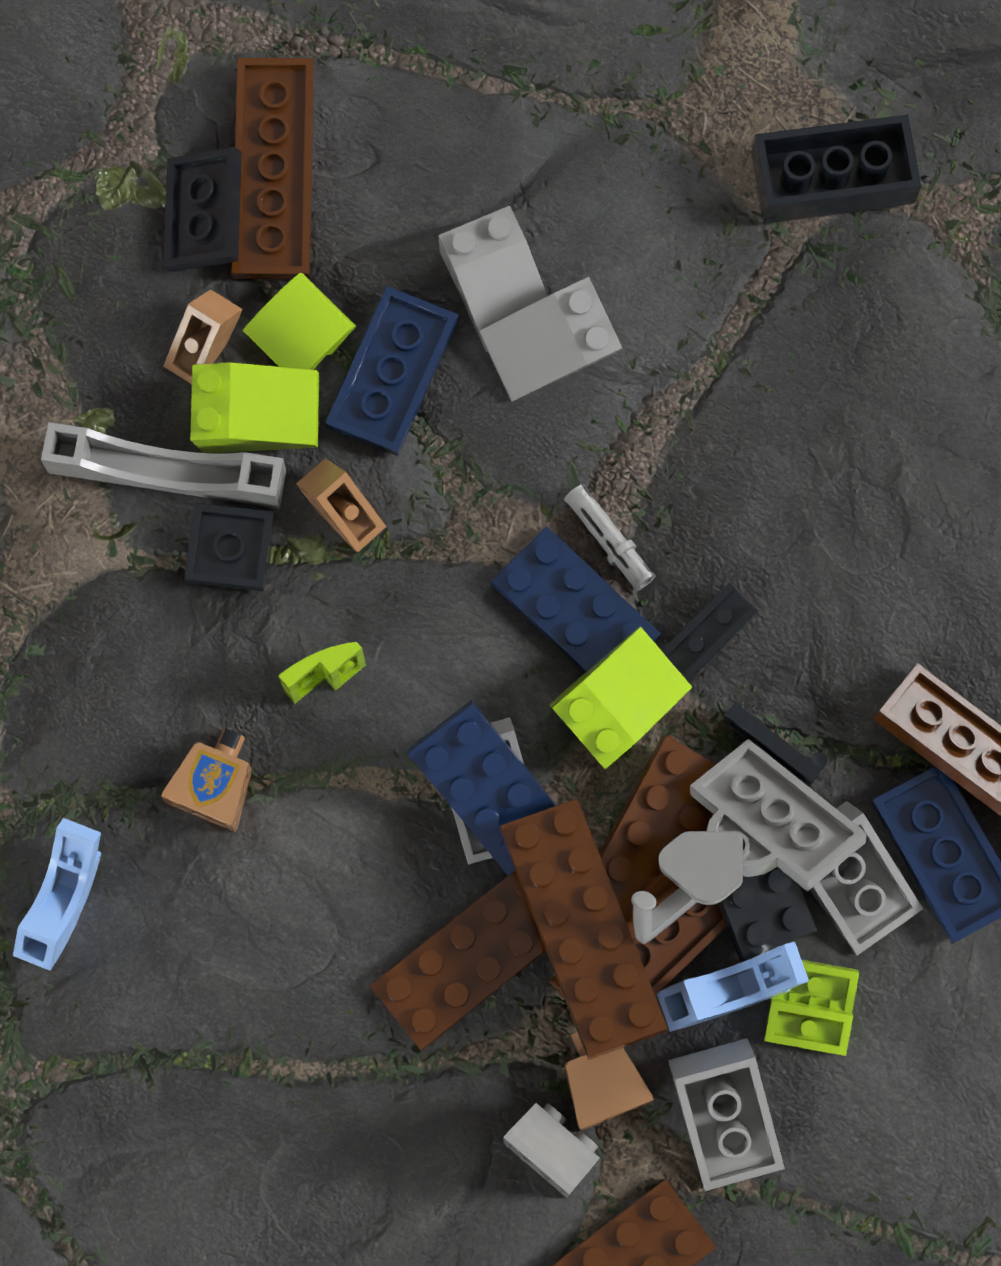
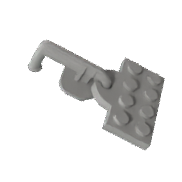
[631,739,866,944]

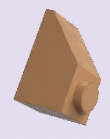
[163,289,242,384]
[296,458,386,553]

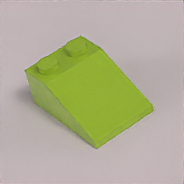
[190,363,319,454]
[549,626,692,769]

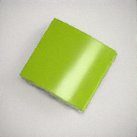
[242,273,356,370]
[278,642,366,704]
[764,959,859,1056]

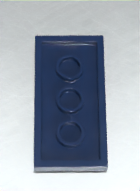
[325,286,458,456]
[491,526,661,673]
[407,700,557,875]
[871,767,1001,944]

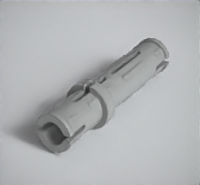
[564,484,656,591]

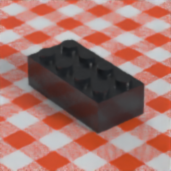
[751,114,921,224]

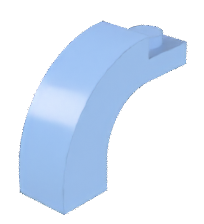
[13,818,101,971]
[657,942,809,1032]

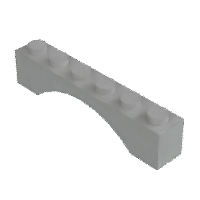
[41,422,287,509]

